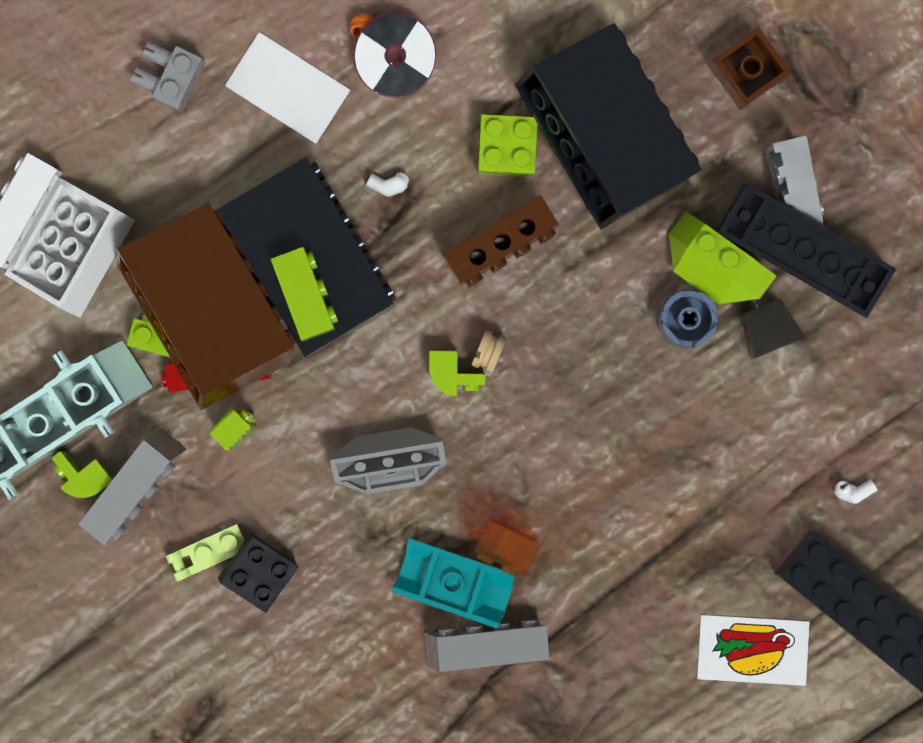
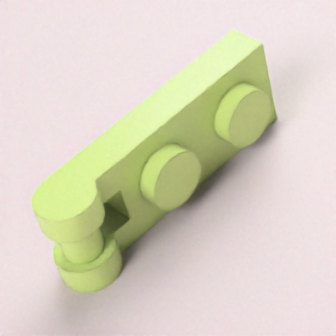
[166,524,245,582]

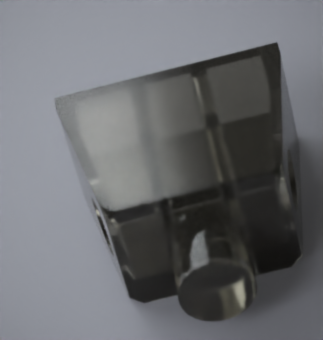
[741,295,805,359]

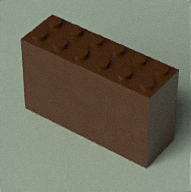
[117,203,296,410]

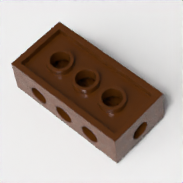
[443,195,559,288]

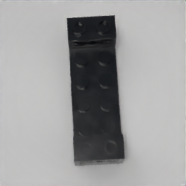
[716,183,896,318]

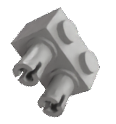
[130,41,206,114]

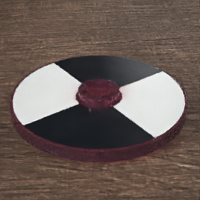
[353,13,436,98]

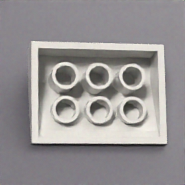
[4,177,135,318]

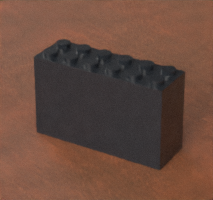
[514,23,702,230]
[217,157,397,358]

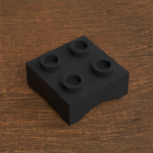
[218,532,299,613]

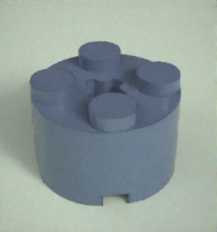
[658,290,718,348]

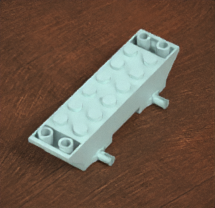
[0,340,154,500]

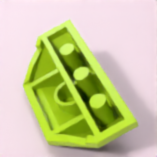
[669,211,777,305]

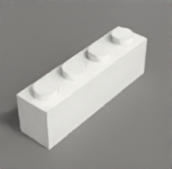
[0,153,63,269]

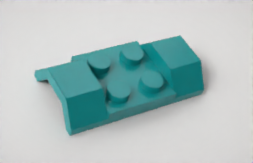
[391,538,515,628]

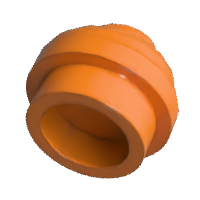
[350,13,375,40]

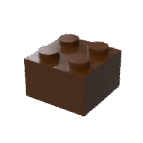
[708,27,792,110]

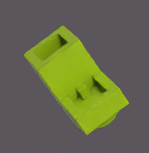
[429,351,486,396]
[52,450,115,498]

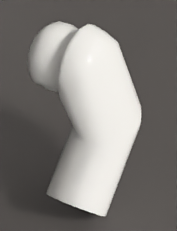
[366,172,409,197]
[835,479,878,504]

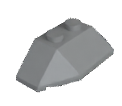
[330,427,446,494]

